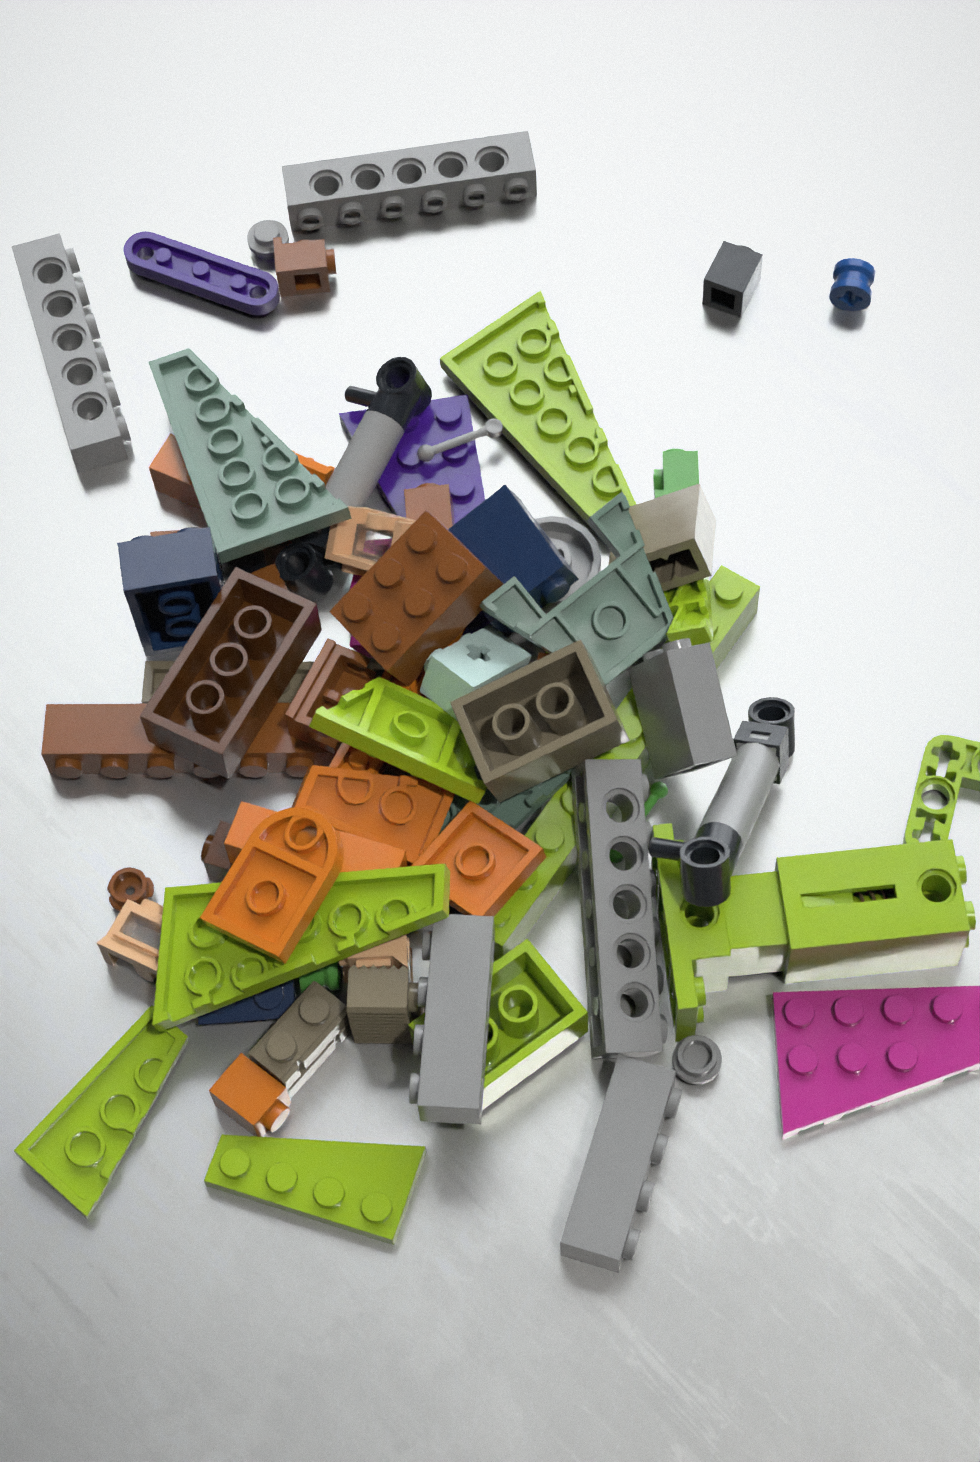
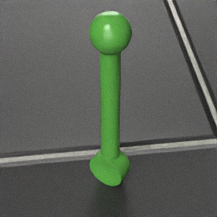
[609,781,668,863]

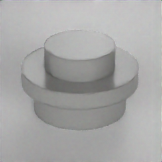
[247,220,289,260]
[672,1035,722,1085]

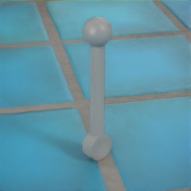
[417,419,503,462]

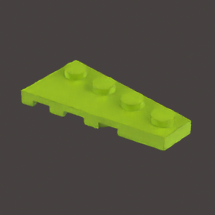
[204,1134,427,1245]

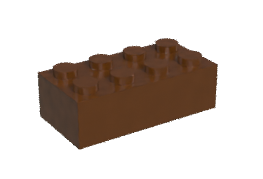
[140,567,322,779]

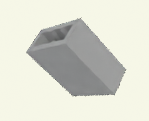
[628,638,737,780]

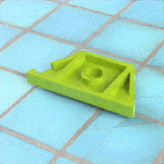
[309,677,487,804]

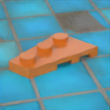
[291,765,455,866]

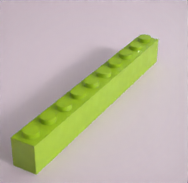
[494,565,761,961]

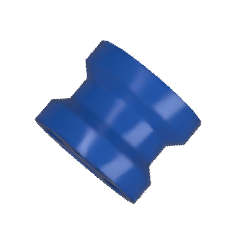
[829,258,876,312]

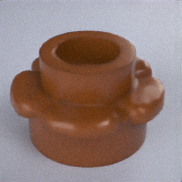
[107,867,154,911]

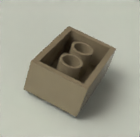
[450,639,630,802]

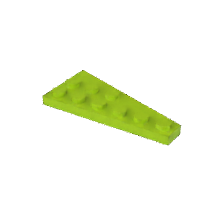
[152,864,450,1032]

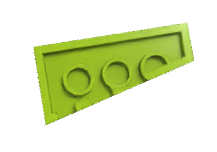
[14,1005,188,1220]

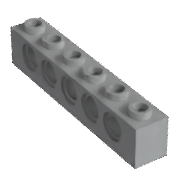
[281,130,537,232]
[11,233,131,473]
[571,759,668,1059]

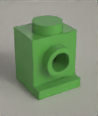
[653,448,699,498]

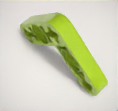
[903,735,980,844]

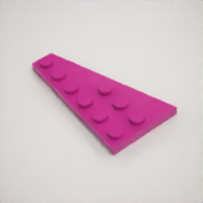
[772,986,980,1140]

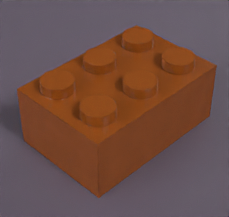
[329,510,504,687]

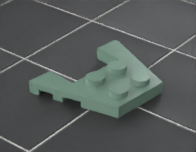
[479,492,673,686]

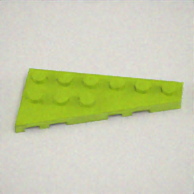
[439,290,636,527]

